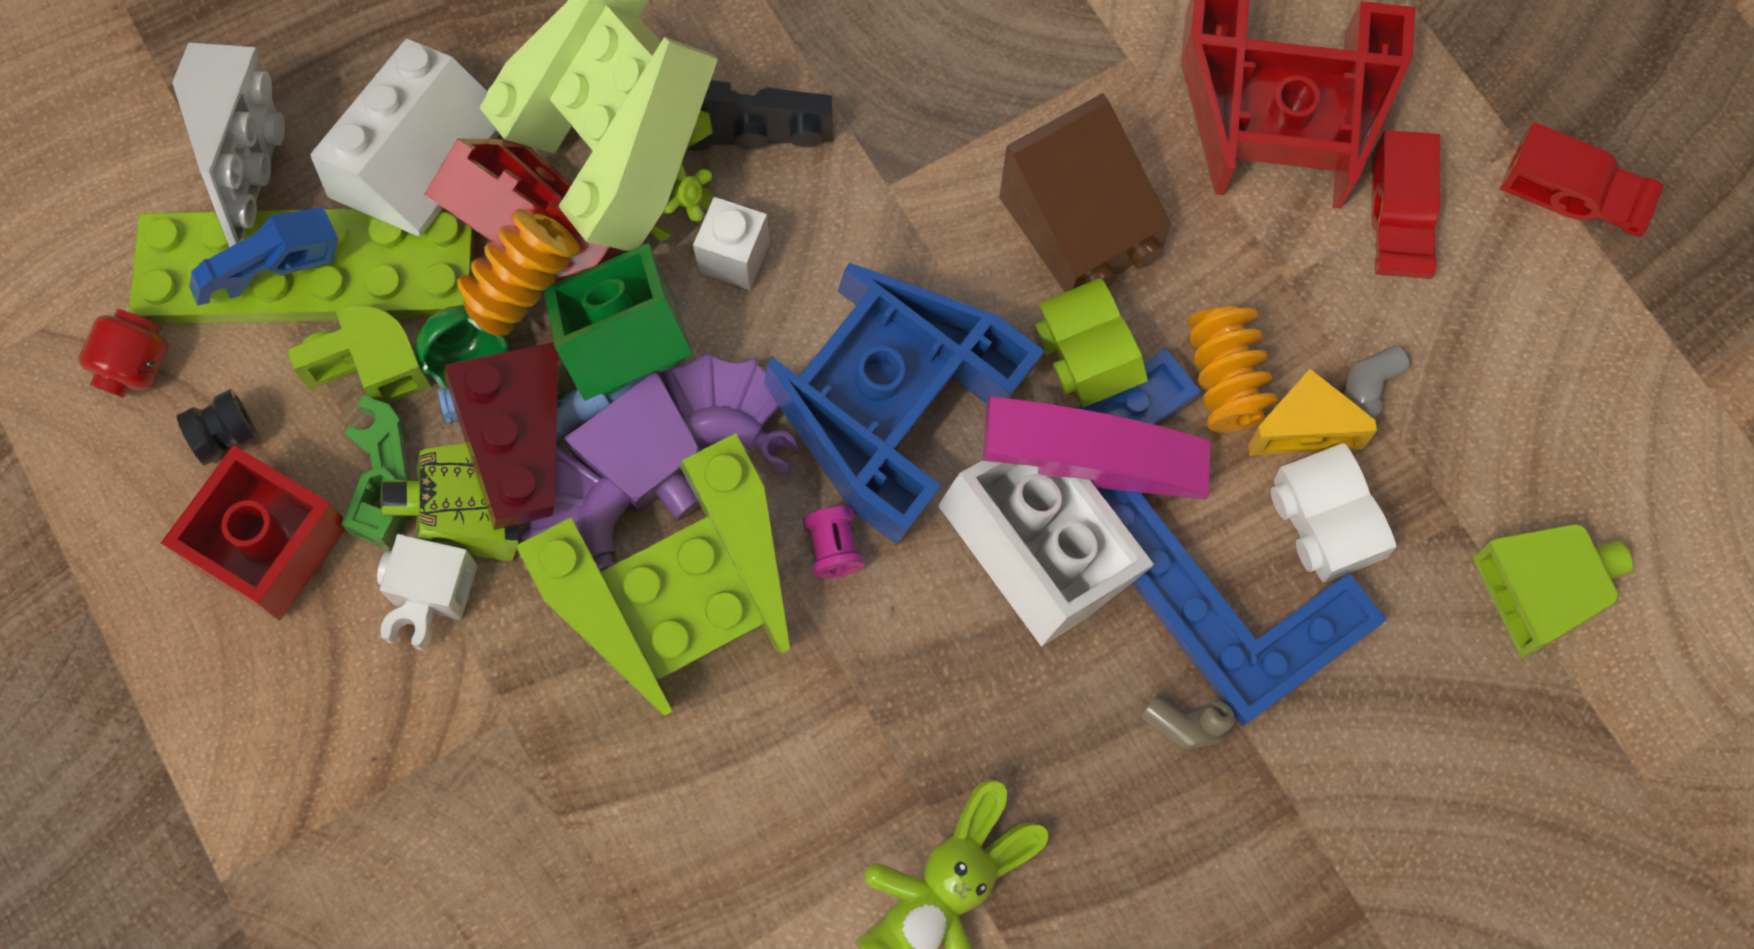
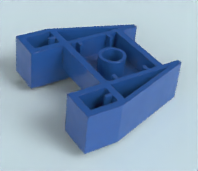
[763,263,1044,545]

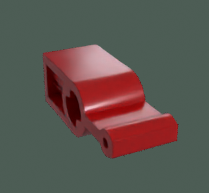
[1499,122,1664,237]
[1371,130,1440,279]

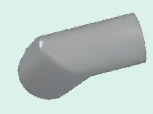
[1344,345,1409,418]

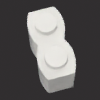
[1271,443,1397,583]

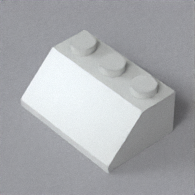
[310,38,500,238]
[938,460,1154,647]

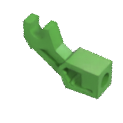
[341,395,411,550]

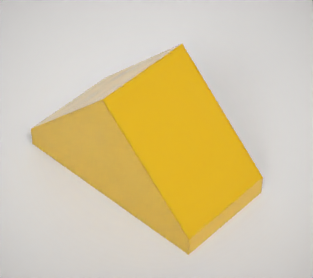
[1248,369,1377,456]

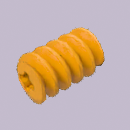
[457,208,580,336]
[1185,306,1279,433]

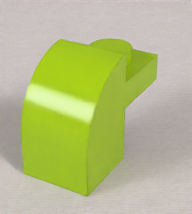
[286,305,431,404]

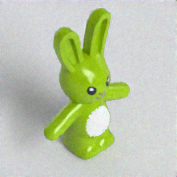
[855,779,1048,949]

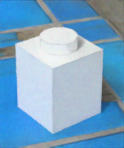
[693,197,770,291]

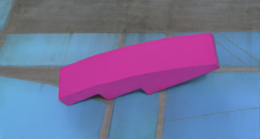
[983,396,1210,499]

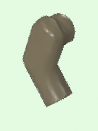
[1140,694,1235,750]

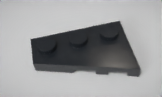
[687,80,833,151]

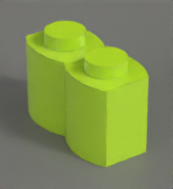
[1034,278,1148,408]

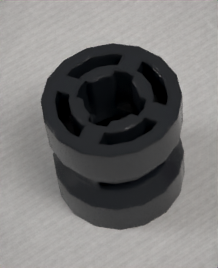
[176,389,259,466]

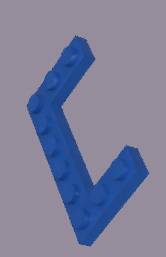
[1077,348,1387,727]

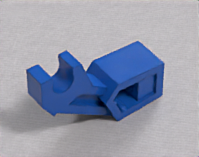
[189,207,338,306]

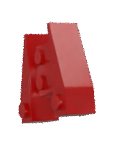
[1181,0,1416,209]

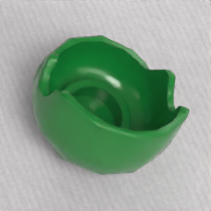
[416,305,509,389]

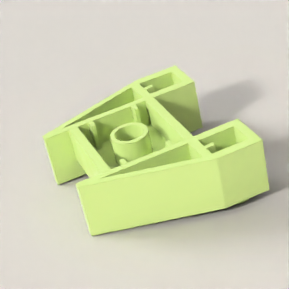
[479,0,718,251]

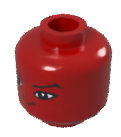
[78,309,168,398]

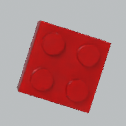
[160,445,345,621]

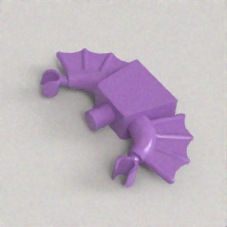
[520,352,801,572]

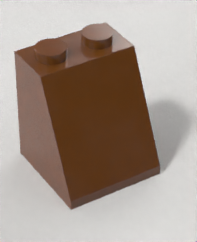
[999,93,1171,292]

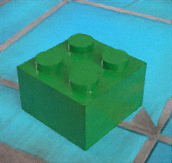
[544,243,693,401]

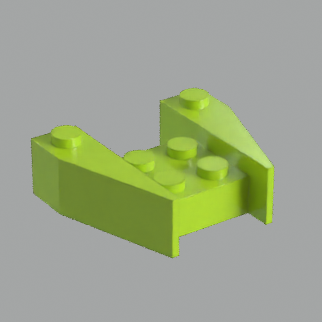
[516,433,790,716]

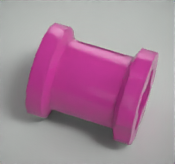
[802,506,865,579]

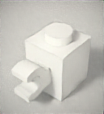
[377,534,478,651]

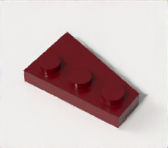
[444,342,558,530]

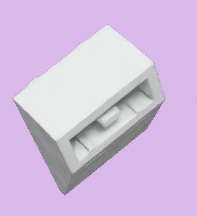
[172,42,285,247]

